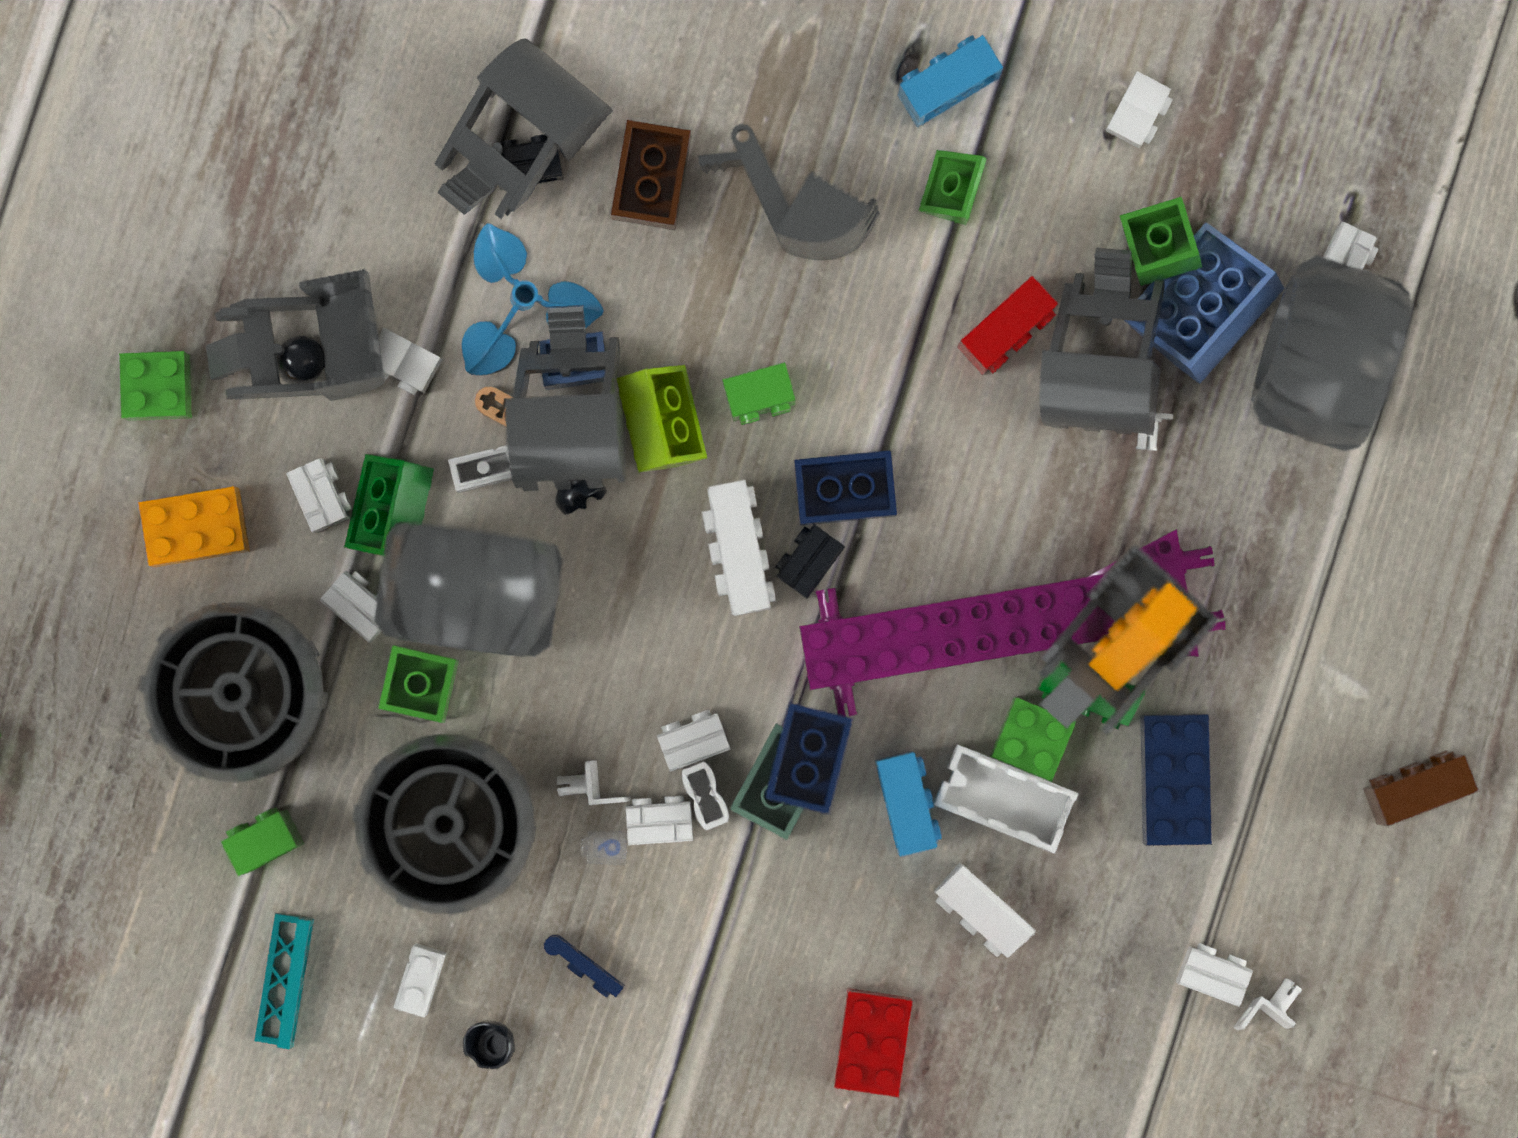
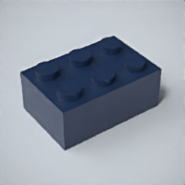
[794,450,897,526]
[765,703,853,814]

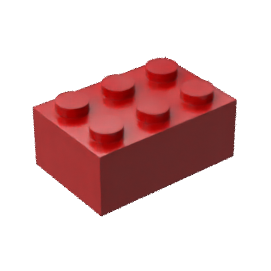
[957,276,1058,375]
[834,988,913,1098]

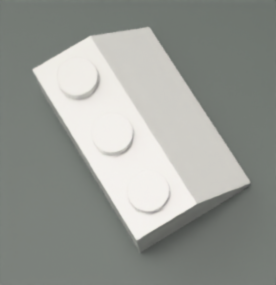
[934,863,1036,958]

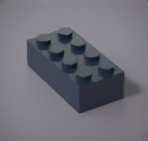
[1140,714,1212,846]

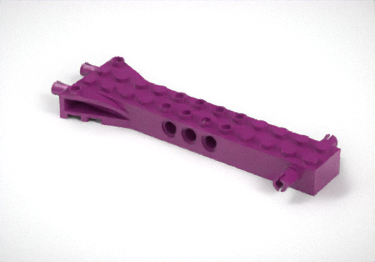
[799,529,1226,717]

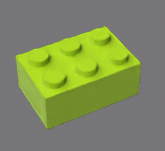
[616,365,707,473]

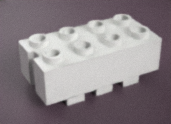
[702,480,776,616]
[933,744,1079,854]

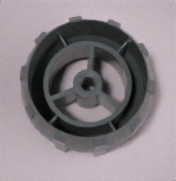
[1251,255,1412,451]
[374,523,563,657]
[139,602,328,782]
[353,734,537,915]

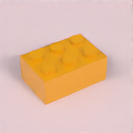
[138,486,250,567]
[1088,582,1198,691]

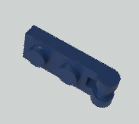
[544,934,625,998]

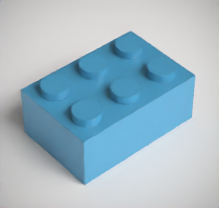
[898,35,1003,128]
[875,751,942,857]

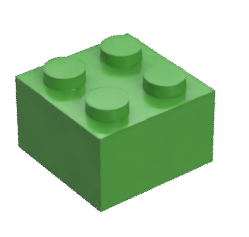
[1120,197,1202,286]
[119,351,192,421]
[723,362,796,425]
[378,645,459,723]
[989,697,1076,782]
[221,807,305,877]

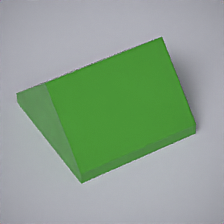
[919,150,987,225]

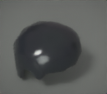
[276,336,324,384]
[555,480,607,515]
[463,1020,515,1069]

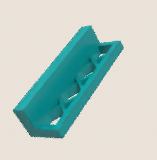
[254,913,314,1050]

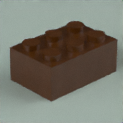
[611,120,691,230]
[1363,750,1479,827]

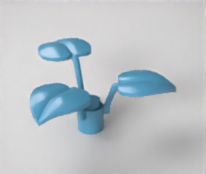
[462,223,604,376]

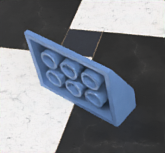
[1124,222,1285,384]

